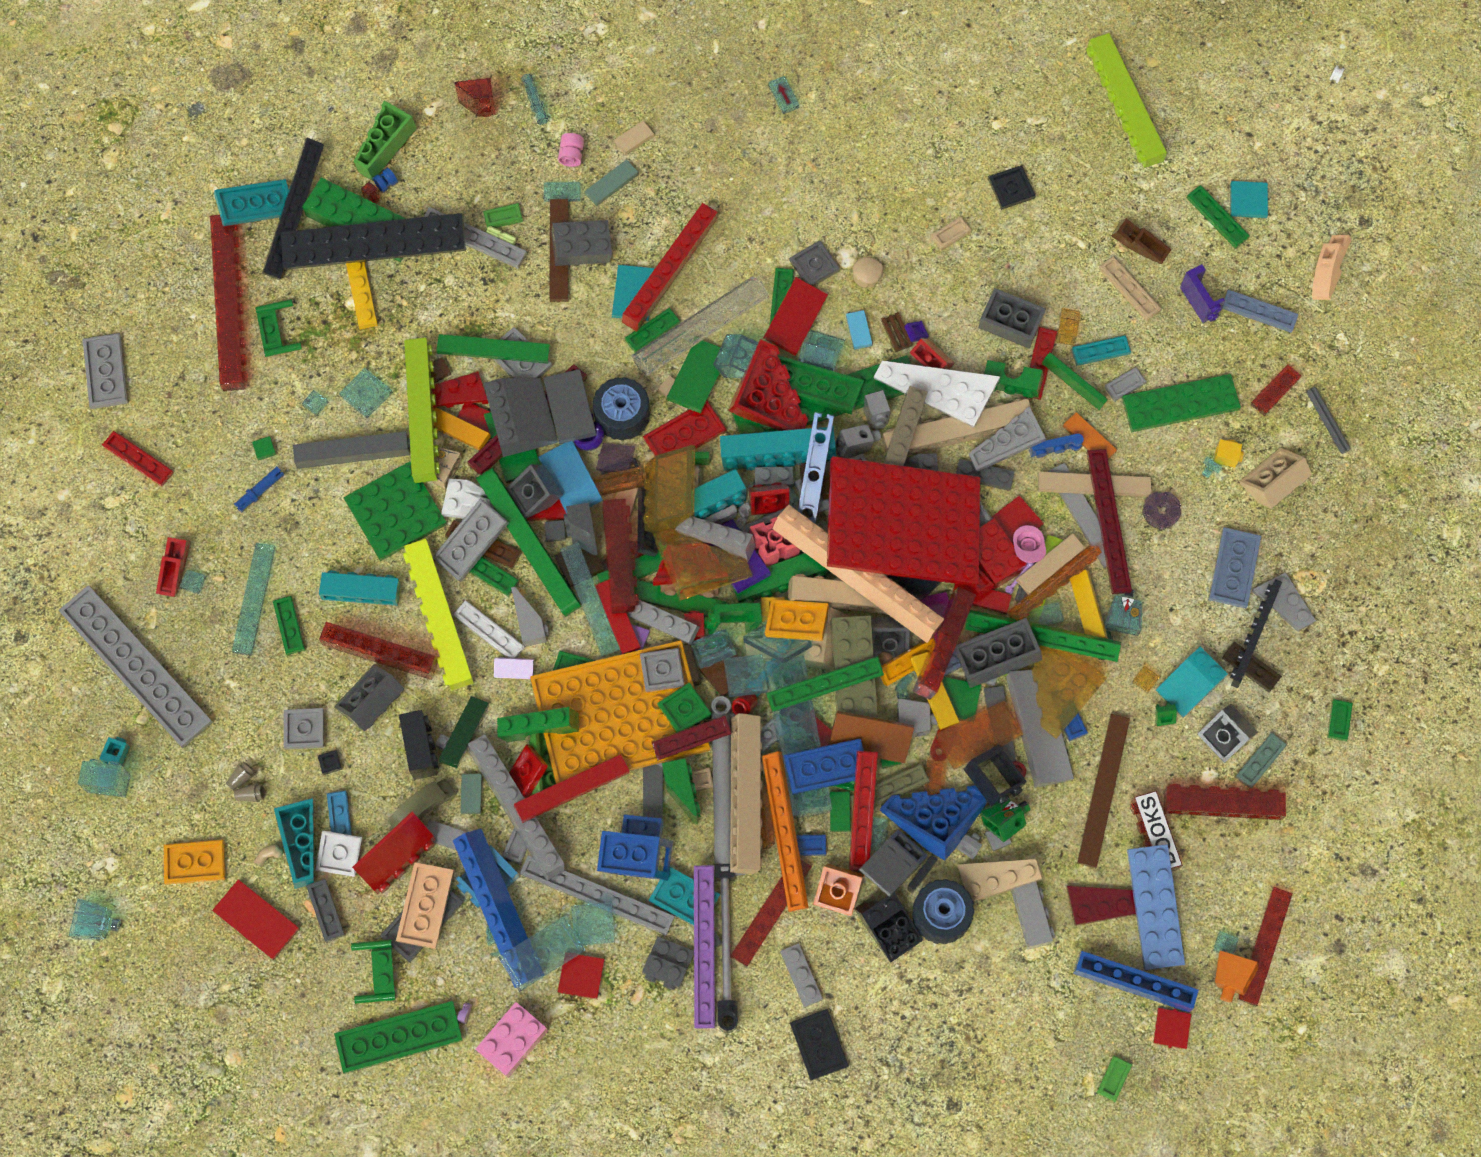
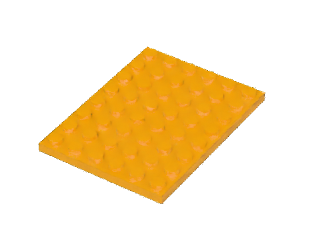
[530,640,710,784]

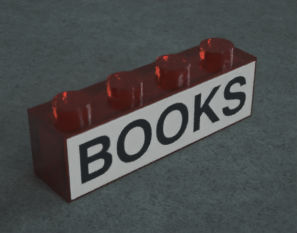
[1130,791,1183,871]

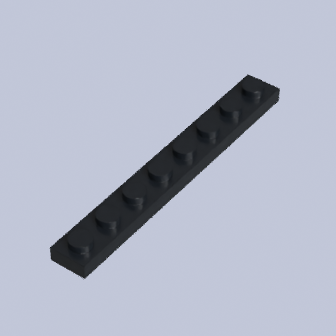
[262,137,324,280]

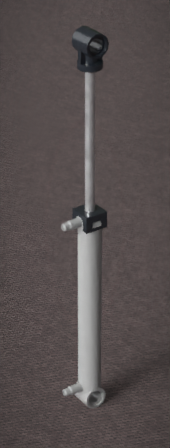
[711,696,746,1033]

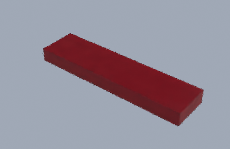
[651,715,732,761]

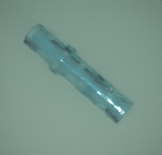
[521,74,549,125]

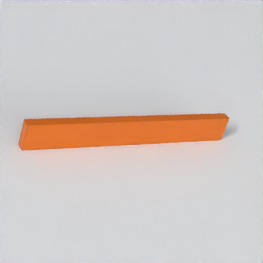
[762,751,809,912]

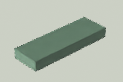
[585,159,638,207]
[1235,733,1287,790]

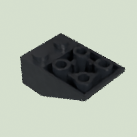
[854,890,923,963]

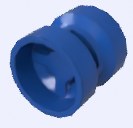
[373,168,398,193]

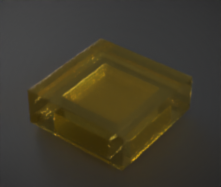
[1132,665,1160,693]

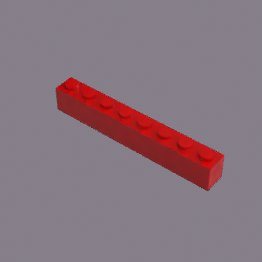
[622,202,718,332]

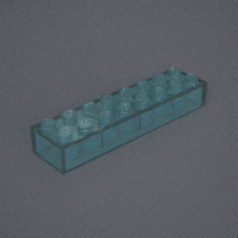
[764,656,832,819]

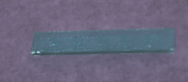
[232,543,276,656]
[560,543,620,657]

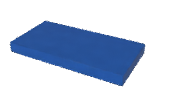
[783,739,864,795]

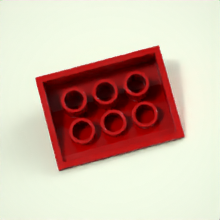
[352,812,436,895]

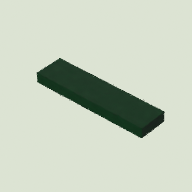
[439,696,489,769]

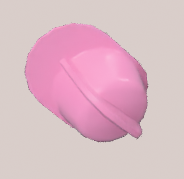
[1013,525,1046,563]

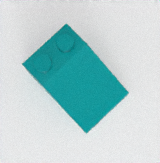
[1156,646,1228,718]

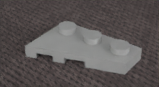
[1251,572,1316,631]

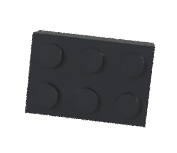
[399,710,439,780]

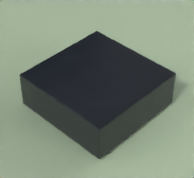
[317,750,342,775]

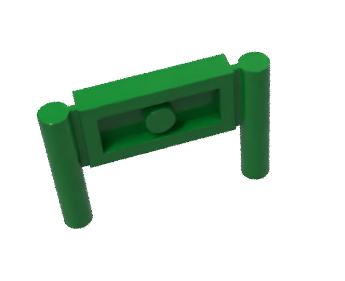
[255,299,302,357]
[351,939,396,1004]

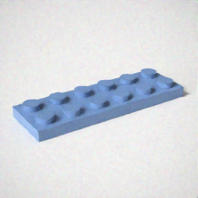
[1127,844,1185,970]

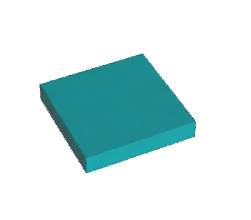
[1230,181,1268,218]

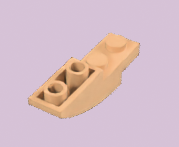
[1312,235,1351,300]

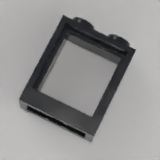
[963,744,1027,807]

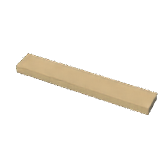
[1038,472,1152,497]

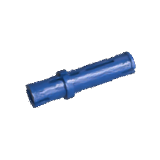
[234,466,284,513]

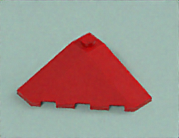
[728,339,808,431]

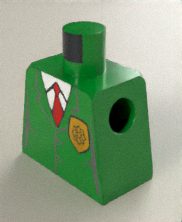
[980,799,1030,842]

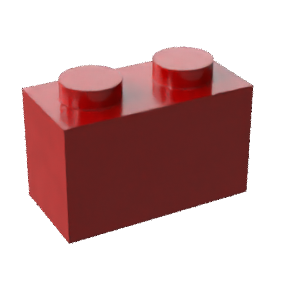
[910,339,955,370]

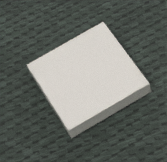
[315,830,362,877]

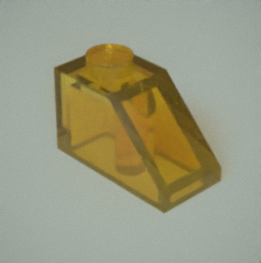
[1055,308,1080,346]

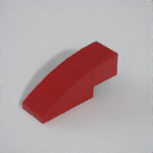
[156,537,190,597]

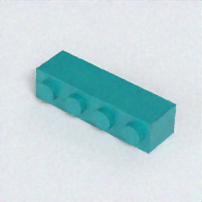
[319,570,401,606]

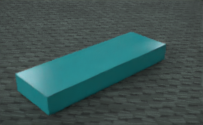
[1071,335,1131,366]

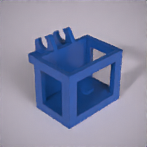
[597,814,673,880]

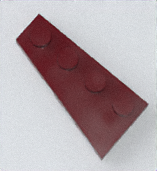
[1066,886,1136,926]

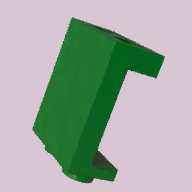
[704,603,762,635]

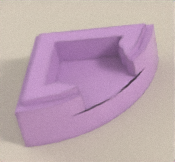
[457,1002,472,1024]

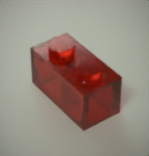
[361,181,380,204]

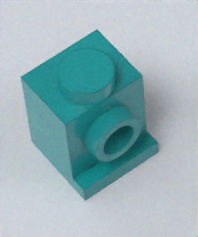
[99,737,130,770]

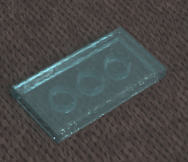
[498,916,585,992]

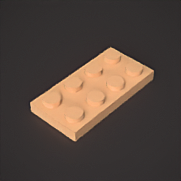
[396,862,454,949]

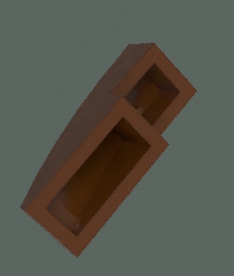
[1111,218,1172,264]

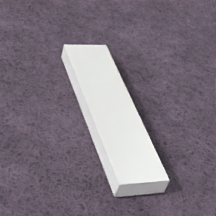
[453,600,525,658]

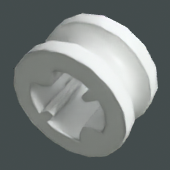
[1329,65,1345,84]

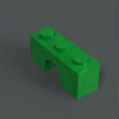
[984,360,1044,398]

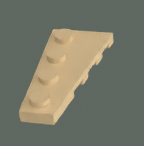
[958,859,1044,902]

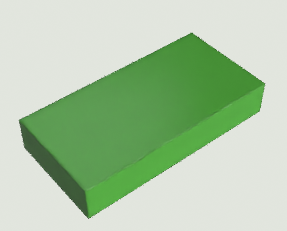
[483,203,523,228]
[1096,1056,1132,1102]

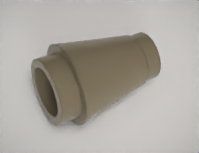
[226,761,255,791]
[234,783,265,802]

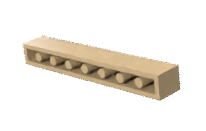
[882,399,1031,456]
[730,713,762,874]

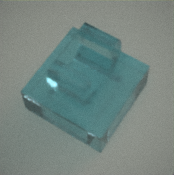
[1202,457,1223,479]

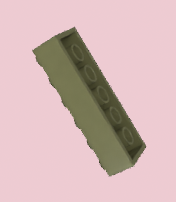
[830,616,878,718]

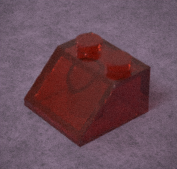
[455,78,496,117]

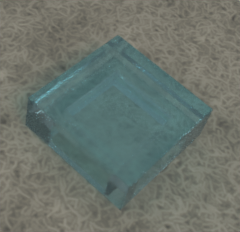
[302,390,329,416]
[180,570,206,594]
[1212,931,1239,954]

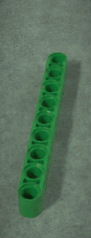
[476,467,582,617]

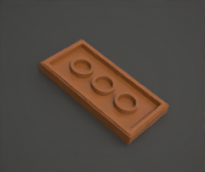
[828,711,914,763]

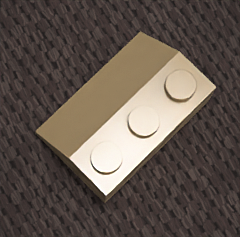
[1239,448,1312,508]
[803,607,849,670]

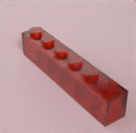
[602,499,639,614]
[913,586,976,700]
[319,622,438,680]
[1164,784,1286,820]

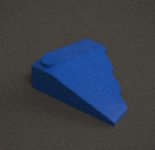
[880,785,987,861]

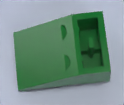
[662,759,701,825]

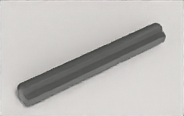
[1307,387,1351,454]

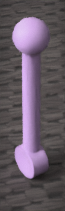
[1005,562,1034,594]

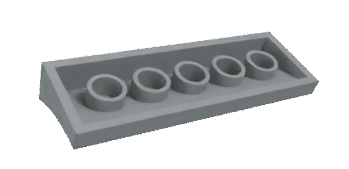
[1006,668,1074,788]

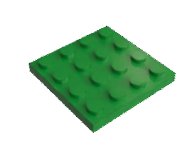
[343,461,447,561]

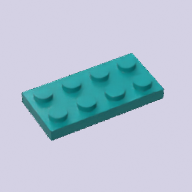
[214,179,289,226]

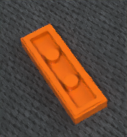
[1063,412,1117,460]

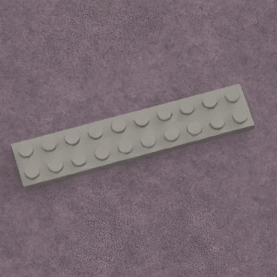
[58,585,213,748]

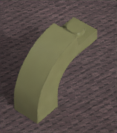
[388,779,457,828]

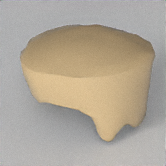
[853,257,883,288]

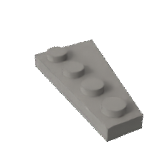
[969,406,1046,472]

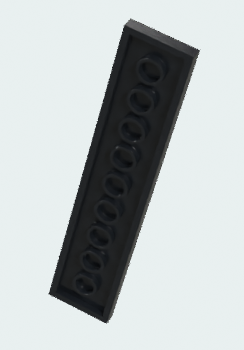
[281,213,466,270]

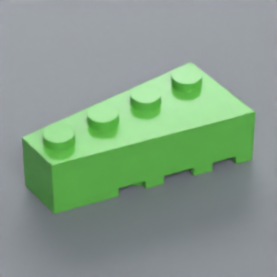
[354,100,417,181]

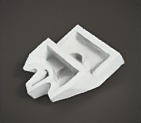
[441,479,494,519]

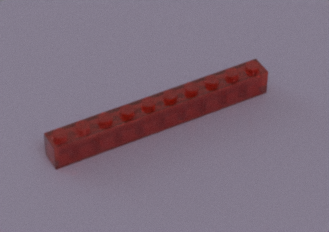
[210,215,248,392]

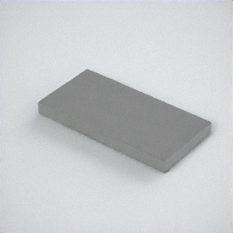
[82,333,128,409]
[433,498,509,582]

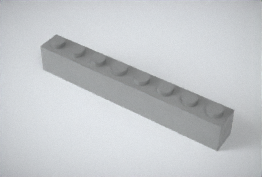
[468,735,564,881]

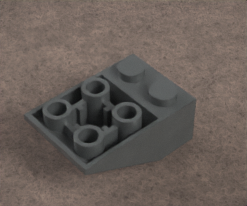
[859,829,928,897]

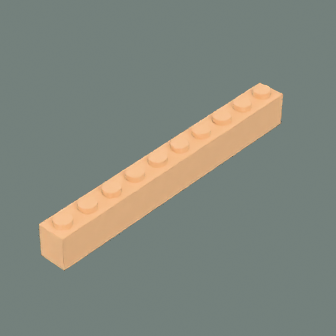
[773,505,944,643]

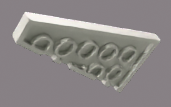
[874,361,1000,428]

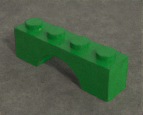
[497,707,579,743]

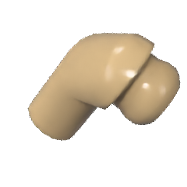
[254,844,283,867]

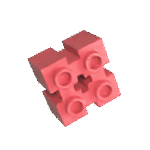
[749,517,800,567]

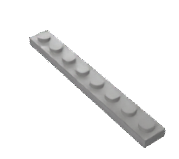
[520,855,675,936]

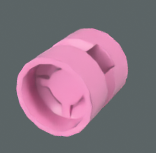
[558,133,584,167]

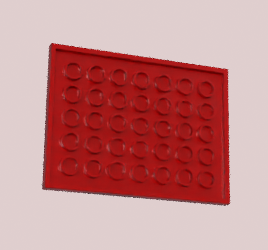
[827,456,980,586]

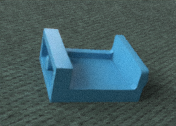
[456,845,519,908]

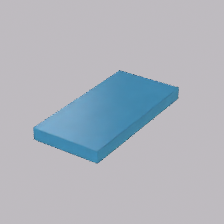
[539,441,603,513]

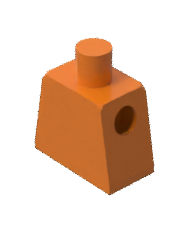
[1215,950,1259,1003]

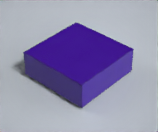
[904,321,929,342]

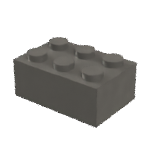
[551,220,612,266]
[978,288,1046,349]

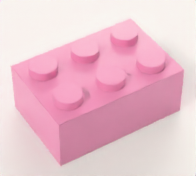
[476,1002,548,1078]

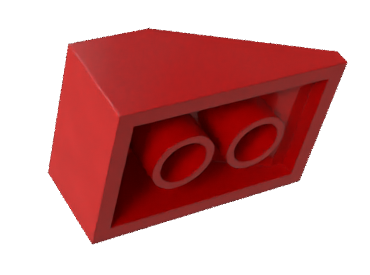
[749,482,789,515]

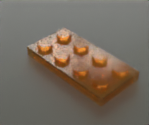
[935,700,1023,770]

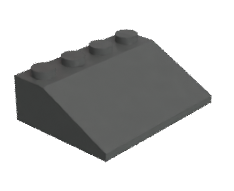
[483,378,558,457]

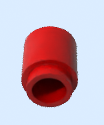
[732,691,758,715]

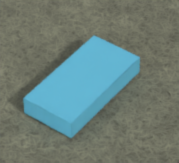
[846,310,872,350]

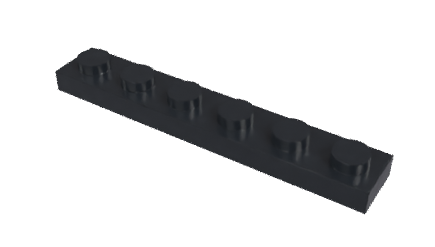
[1230,579,1282,688]

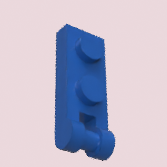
[1029,434,1084,458]

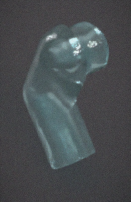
[895,675,913,700]

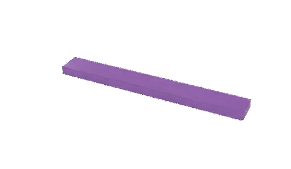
[694,865,715,1029]

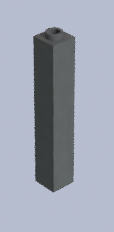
[293,431,410,469]

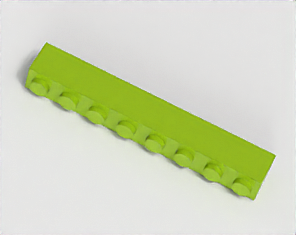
[1086,33,1167,168]
[404,337,440,483]

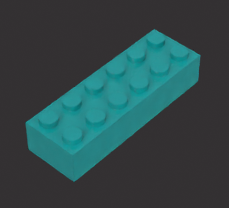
[720,426,836,472]

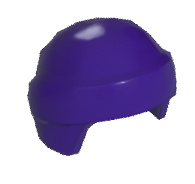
[574,413,604,451]

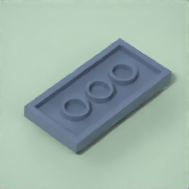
[1208,527,1261,609]

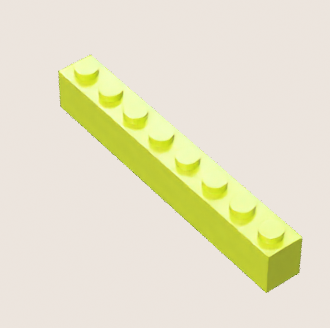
[403,539,474,690]

